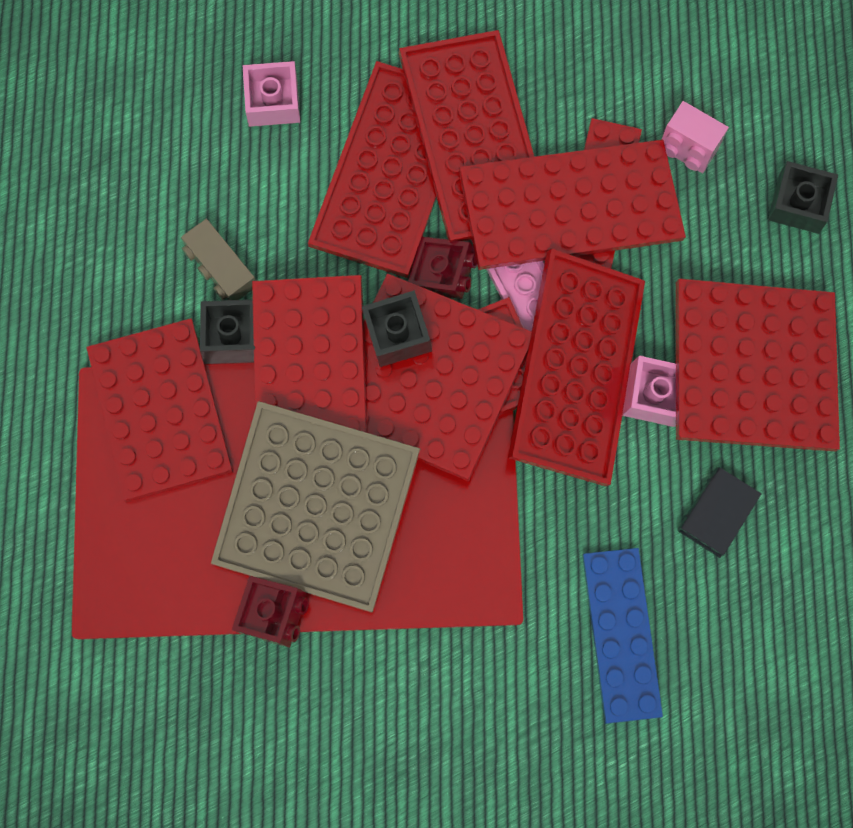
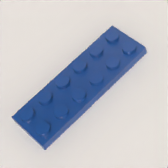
[582,548,663,724]

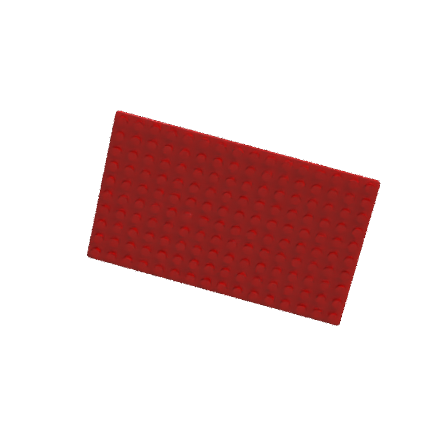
[72,363,523,640]

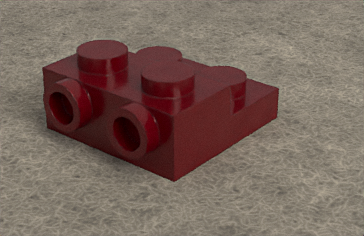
[408,237,477,299]
[232,576,309,648]

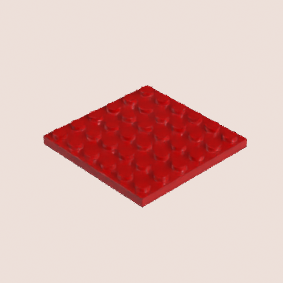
[364,273,532,482]
[676,279,840,452]

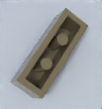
[181,218,256,300]

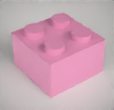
[243,61,300,127]
[662,101,729,174]
[622,356,676,427]

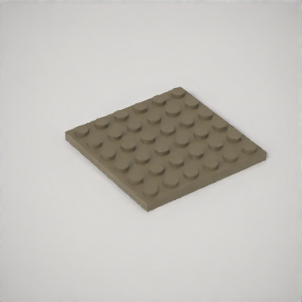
[211,401,421,612]

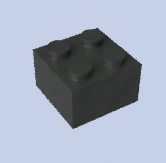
[768,161,838,234]
[361,290,432,367]
[200,300,255,364]

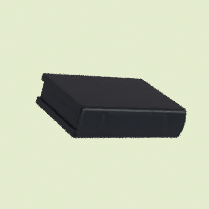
[677,467,762,558]

